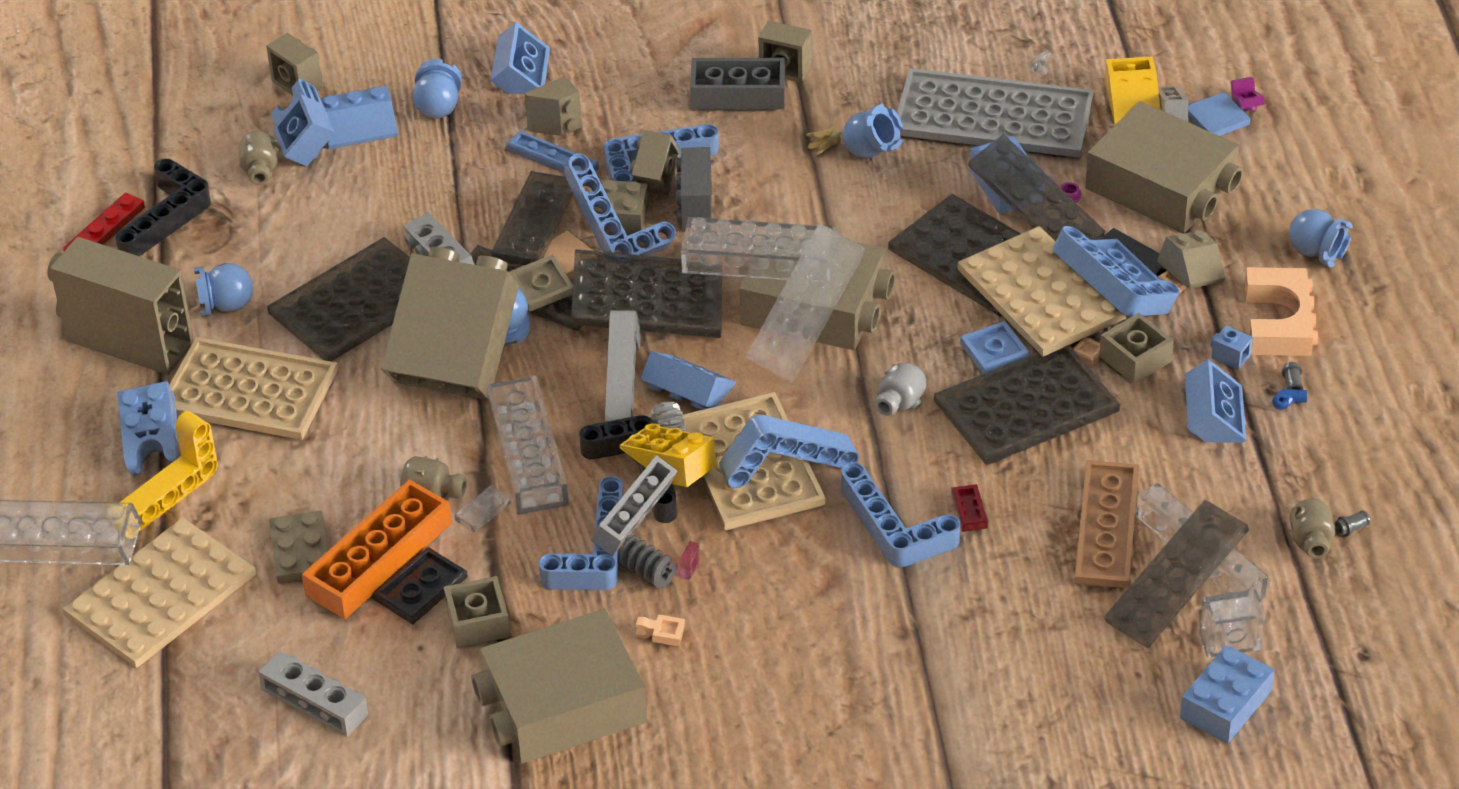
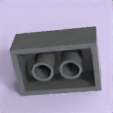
[676,147,712,232]

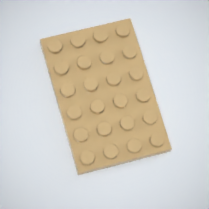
[958,226,1126,357]
[169,337,338,440]
[683,392,825,530]
[63,517,256,668]

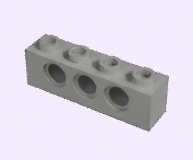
[403,212,474,265]
[591,455,678,556]
[258,651,368,737]

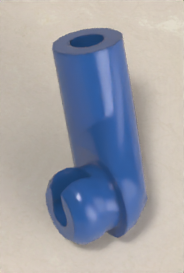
[1272,389,1307,410]

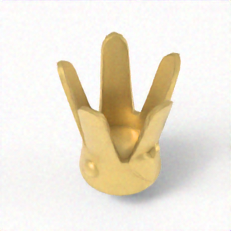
[806,126,842,157]

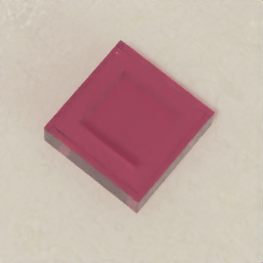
[680,541,700,580]

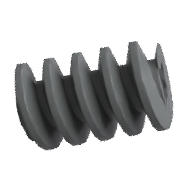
[619,535,678,589]

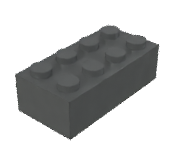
[690,58,785,110]

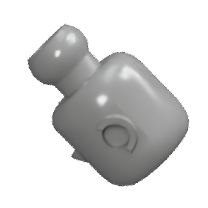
[875,362,927,416]

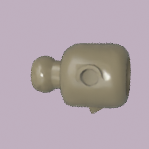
[239,130,280,185]
[400,456,467,499]
[1290,498,1335,559]

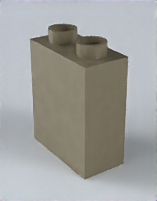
[1085,101,1243,233]
[739,224,895,350]
[47,237,194,375]
[381,247,519,401]
[471,609,647,764]

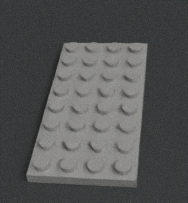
[897,68,1094,158]

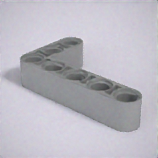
[605,310,640,422]

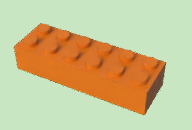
[302,479,452,620]

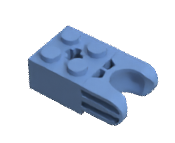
[271,79,335,166]
[117,381,181,475]

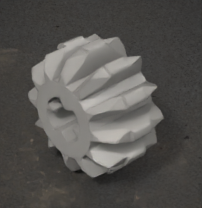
[651,401,686,431]

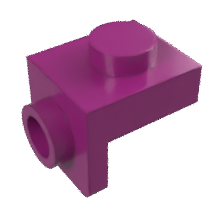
[1230,77,1265,111]

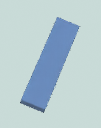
[507,131,599,173]

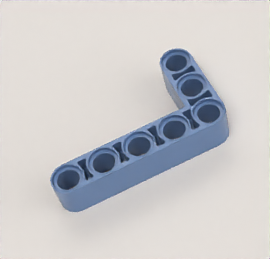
[604,124,719,182]
[564,153,676,268]
[1053,226,1180,317]
[719,415,859,488]
[841,462,960,567]
[539,476,624,590]

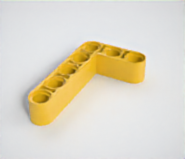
[105,411,218,539]

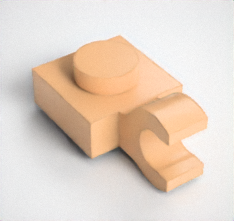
[635,615,685,647]

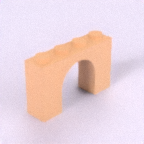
[1244,267,1318,356]

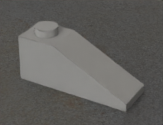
[1158,86,1188,122]

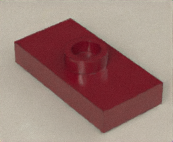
[951,484,988,532]

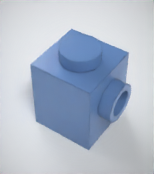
[1211,326,1253,370]

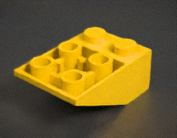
[1105,56,1161,125]
[620,423,717,487]

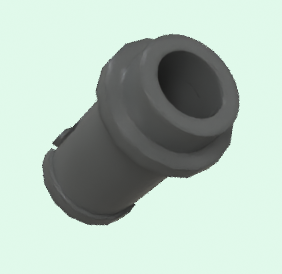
[1282,362,1303,390]
[1334,510,1371,537]

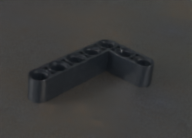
[115,159,211,257]
[579,415,677,523]

